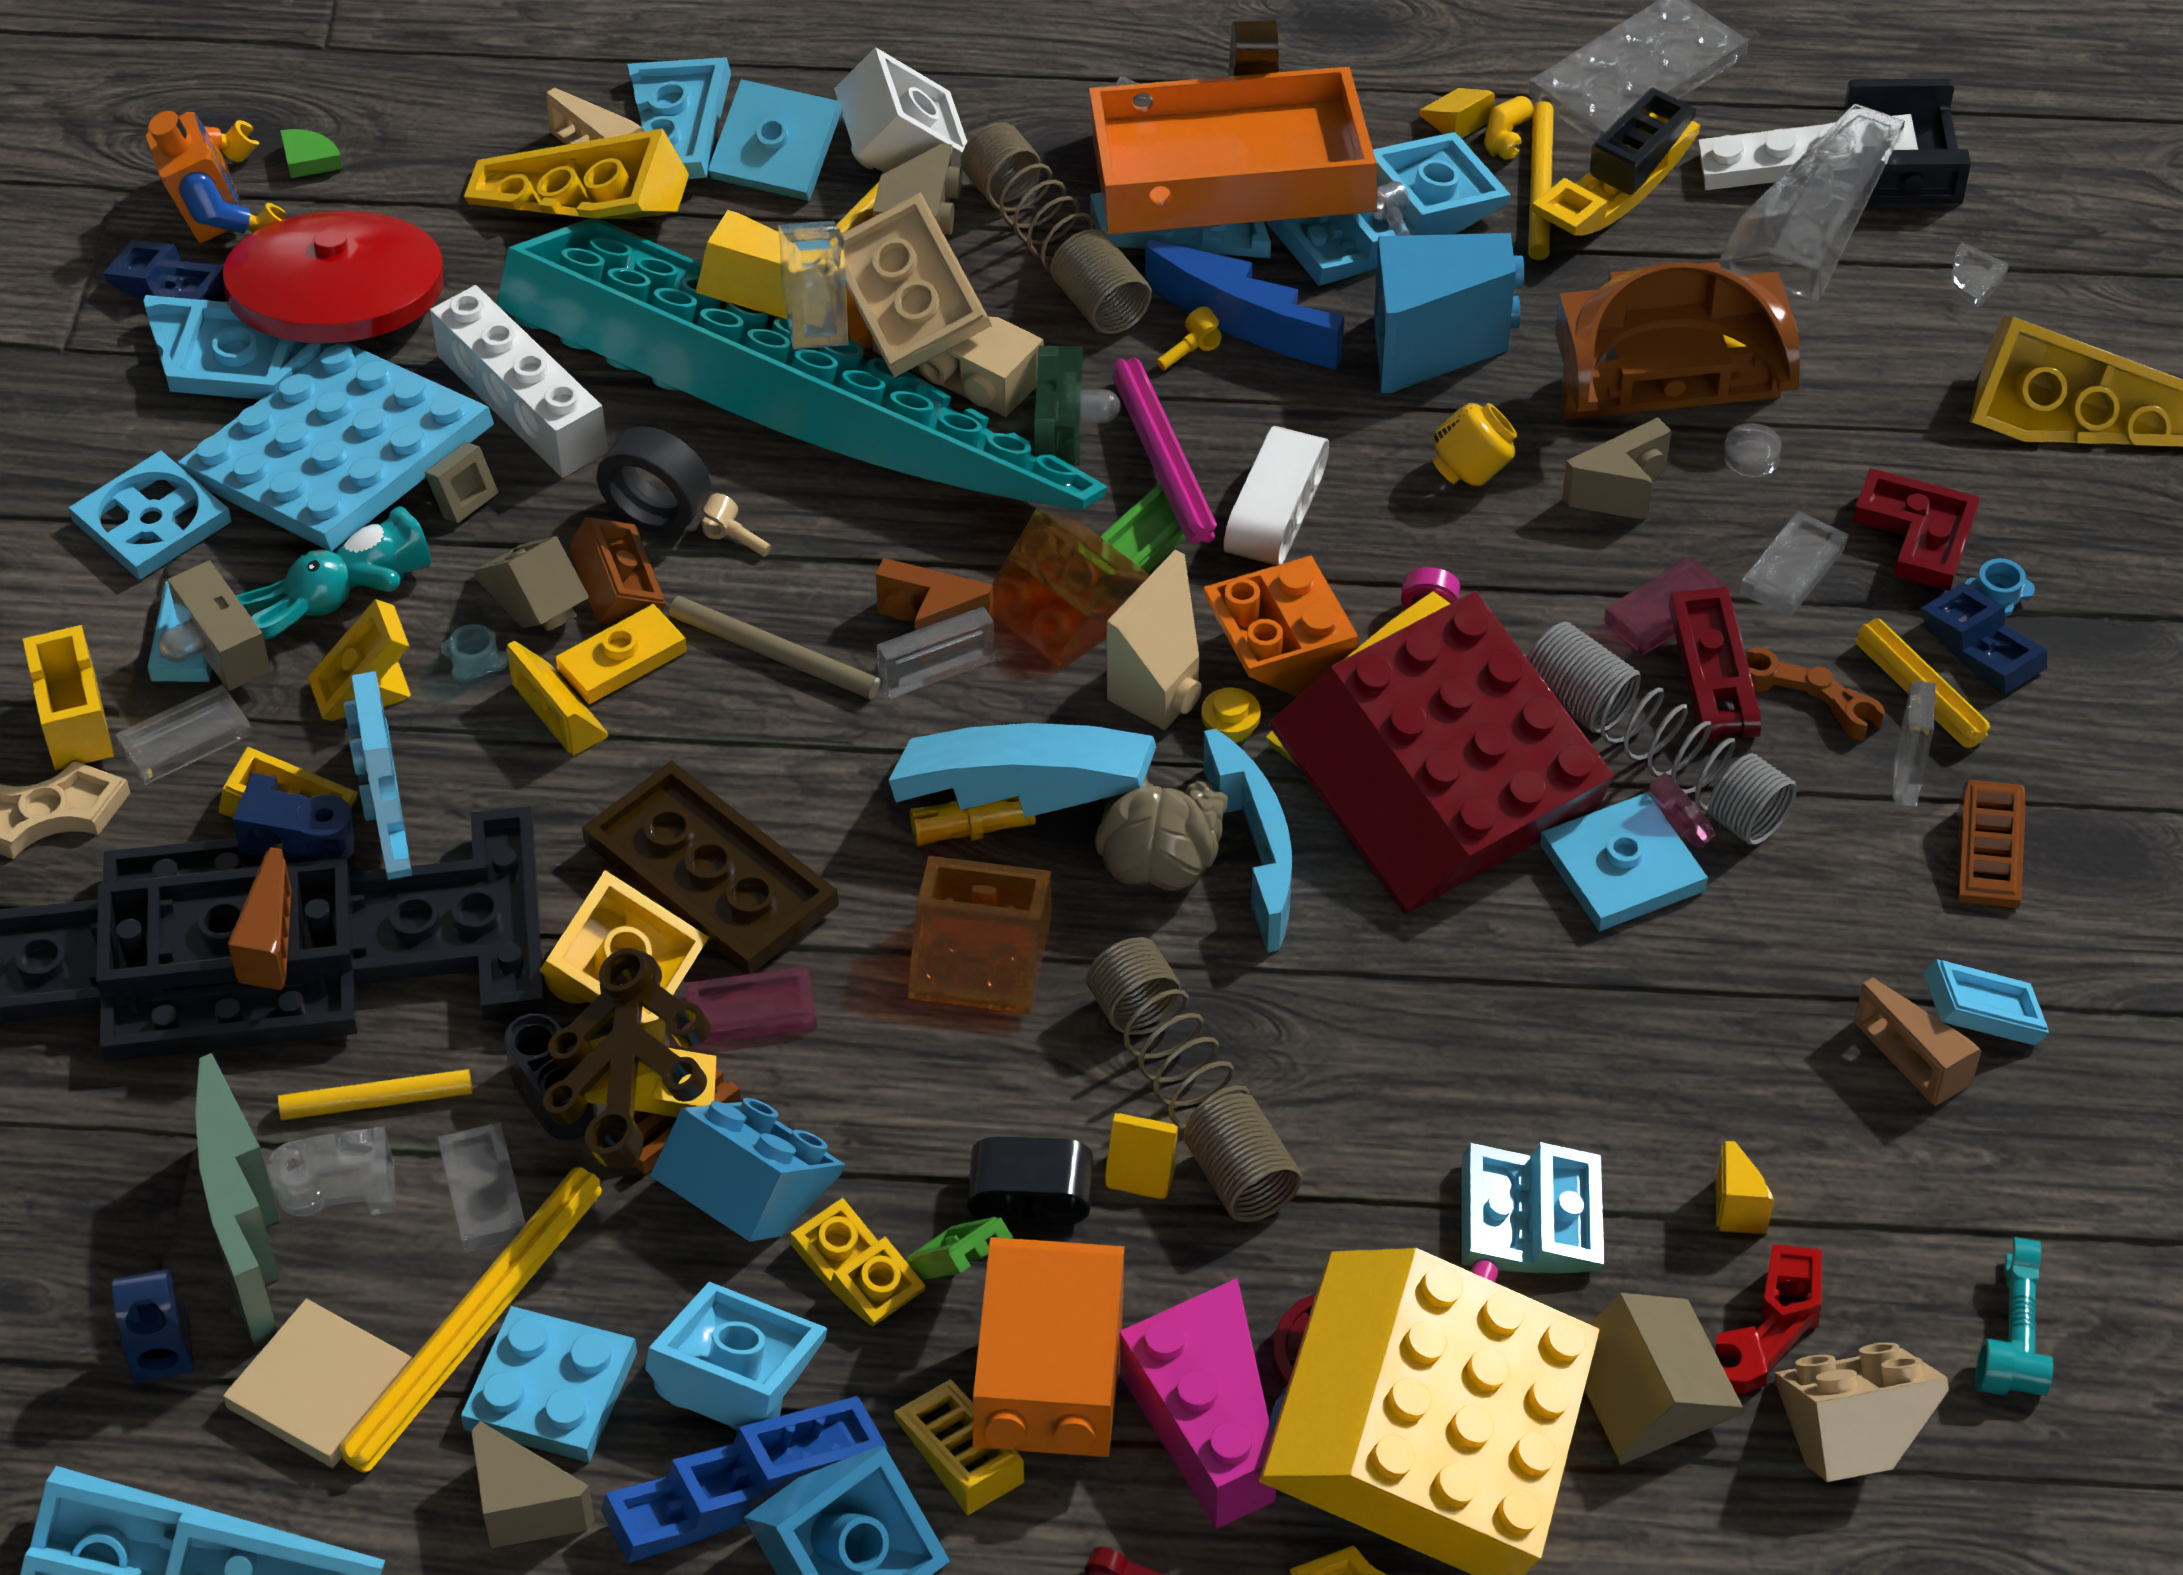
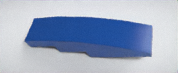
[1145,239,1344,370]
[600,1396,887,1563]

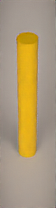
[278,1069,473,1120]

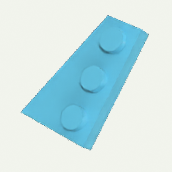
[627,57,731,180]

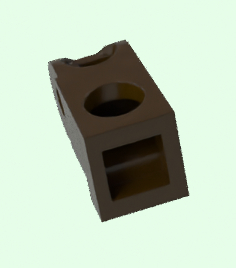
[1228,19,1279,76]

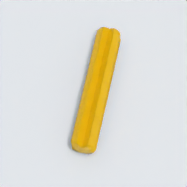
[1856,618,1990,749]

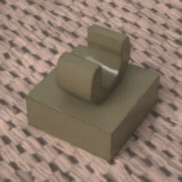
[424,442,499,523]

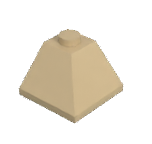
[1107,550,1202,730]

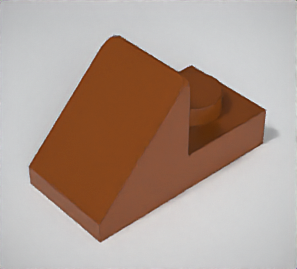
[875,558,994,658]

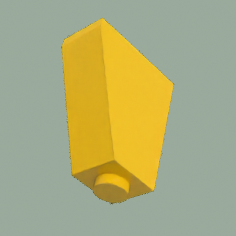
[695,210,847,329]

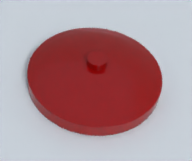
[223,210,444,343]

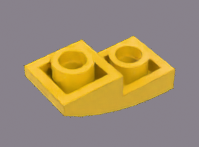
[789,1197,926,1327]

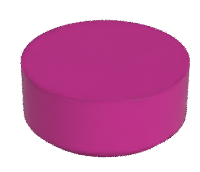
[1401,567,1460,609]

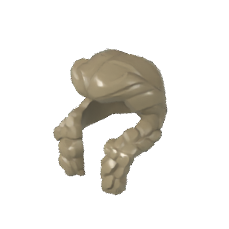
[1095,776,1228,891]

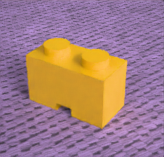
[23,625,114,771]

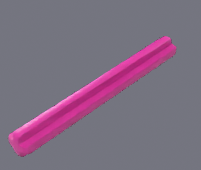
[1112,357,1217,545]

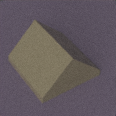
[1584,1293,1744,1465]

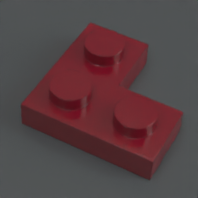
[1853,468,1981,591]

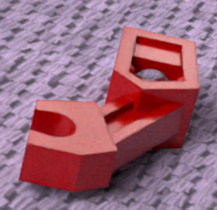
[1715,1244,1822,1394]

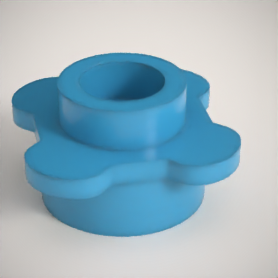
[1965,558,2035,617]

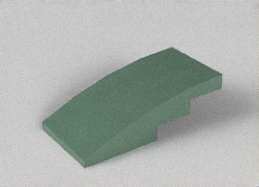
[195,1053,280,1349]

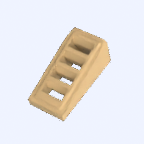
[546,88,644,145]

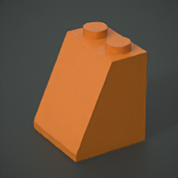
[973,1237,1125,1457]

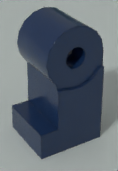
[233,773,356,862]
[112,1269,194,1383]

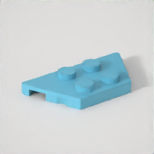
[143,295,335,400]
[344,671,412,880]

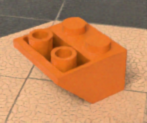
[1204,555,1358,697]

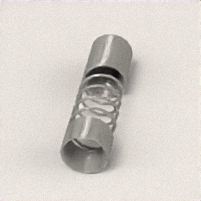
[1527,621,1797,845]

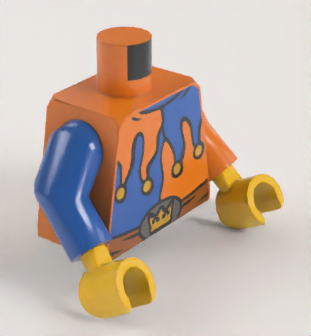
[145,111,286,244]

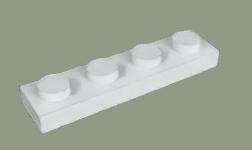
[1699,114,1918,191]

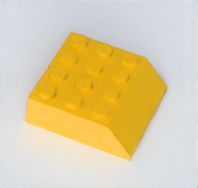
[1258,1248,1599,1575]

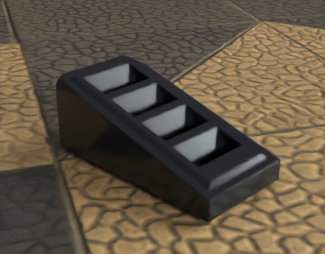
[1590,87,1696,195]

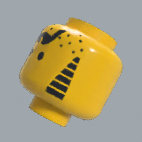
[1432,403,1517,486]

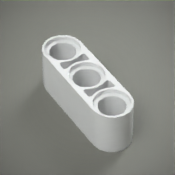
[1224,426,1329,565]

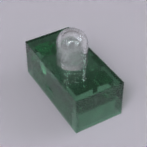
[1034,346,1120,465]

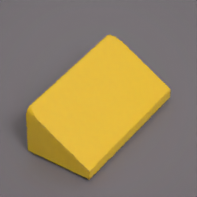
[506,641,608,756]

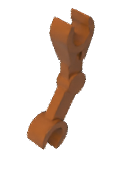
[1746,647,1885,741]

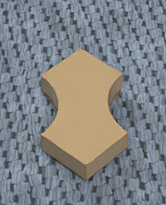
[0,761,130,859]

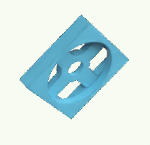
[69,450,232,581]

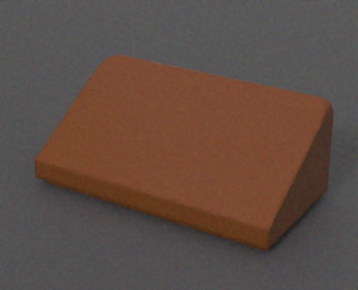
[569,517,666,625]

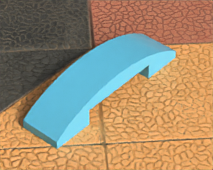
[1203,729,1292,953]

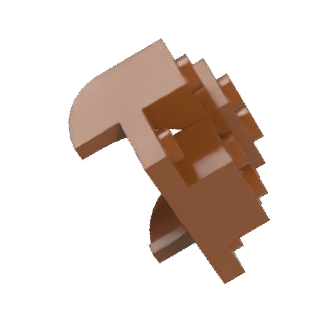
[1555,262,1800,420]

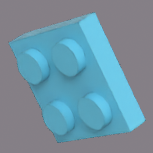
[461,1306,637,1463]

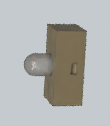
[159,560,271,691]

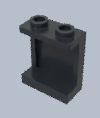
[1842,79,1971,204]

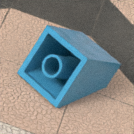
[1373,233,1524,393]

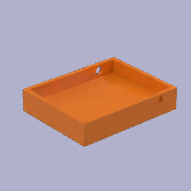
[1089,66,1377,234]

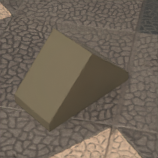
[472,1421,595,1548]

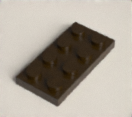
[582,760,839,976]

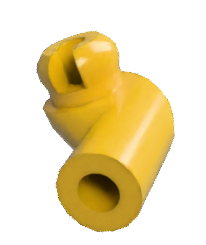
[1484,96,1534,160]

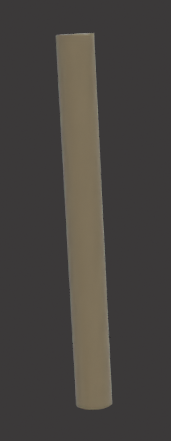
[669,596,880,700]

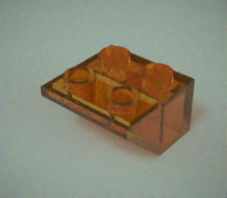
[992,508,1150,669]
[908,856,1052,1014]

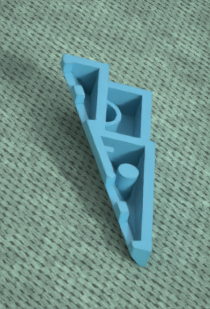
[20,1466,385,1575]

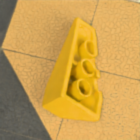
[1970,316,2183,447]

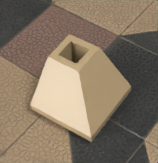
[1774,1343,1949,1482]

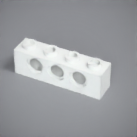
[430,285,608,478]

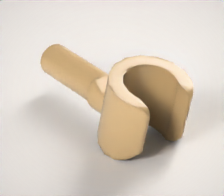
[701,493,771,557]

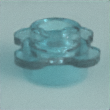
[441,624,508,683]

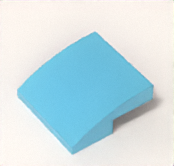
[1462,1142,1604,1274]

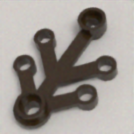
[543,948,711,1169]

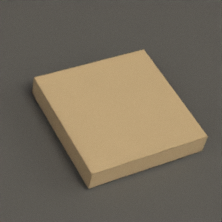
[223,1298,412,1468]

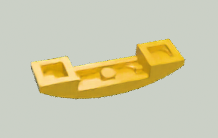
[1531,113,1700,235]

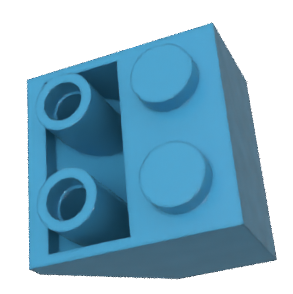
[650,1098,846,1242]

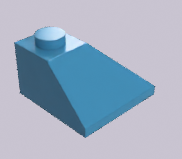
[743,1446,950,1575]

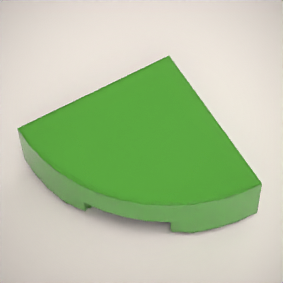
[280,129,343,178]

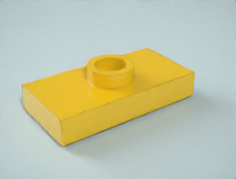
[556,604,687,705]

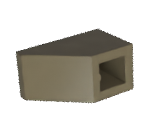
[872,144,962,235]

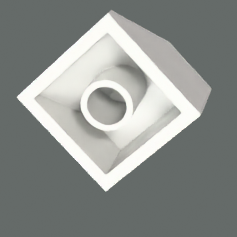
[834,47,967,173]

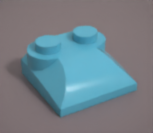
[645,1282,827,1431]

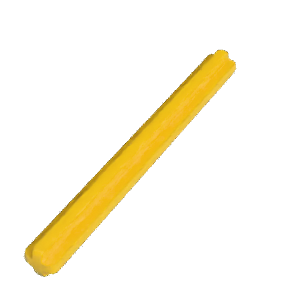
[339,1167,602,1473]

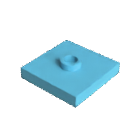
[708,79,842,201]
[1540,792,1708,932]

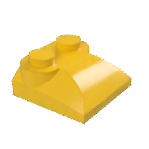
[539,870,709,1024]

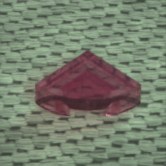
[1649,772,1716,849]

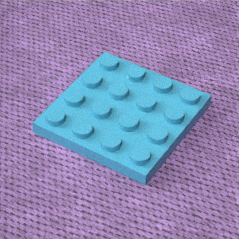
[178,342,494,552]

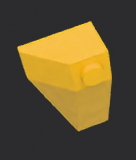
[464,128,689,219]

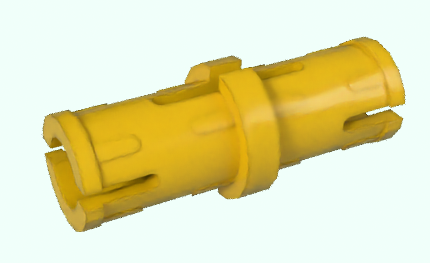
[909,796,1036,847]

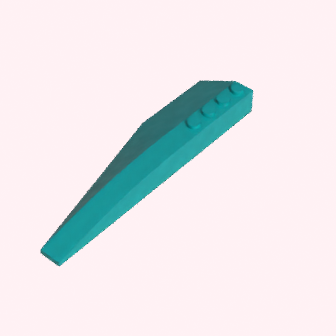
[496,218,1108,510]

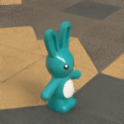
[235,506,431,640]

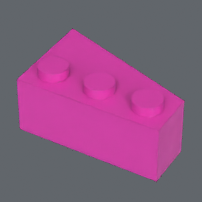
[1119,1278,1276,1529]

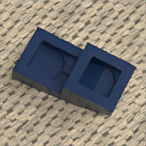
[103,240,225,301]
[1921,583,2048,694]

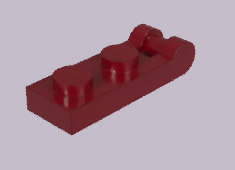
[1668,587,1762,743]

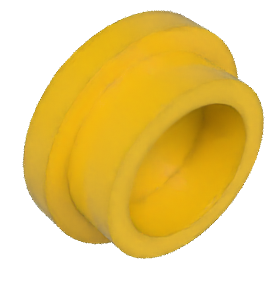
[1201,687,1261,743]

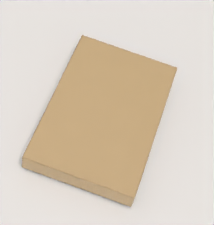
[824,192,992,378]

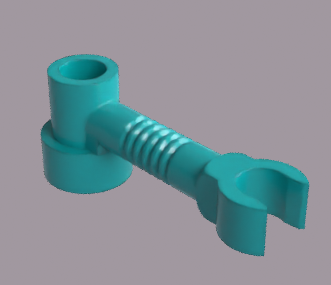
[1975,1237,2053,1396]

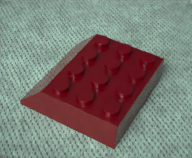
[1269,591,1615,915]

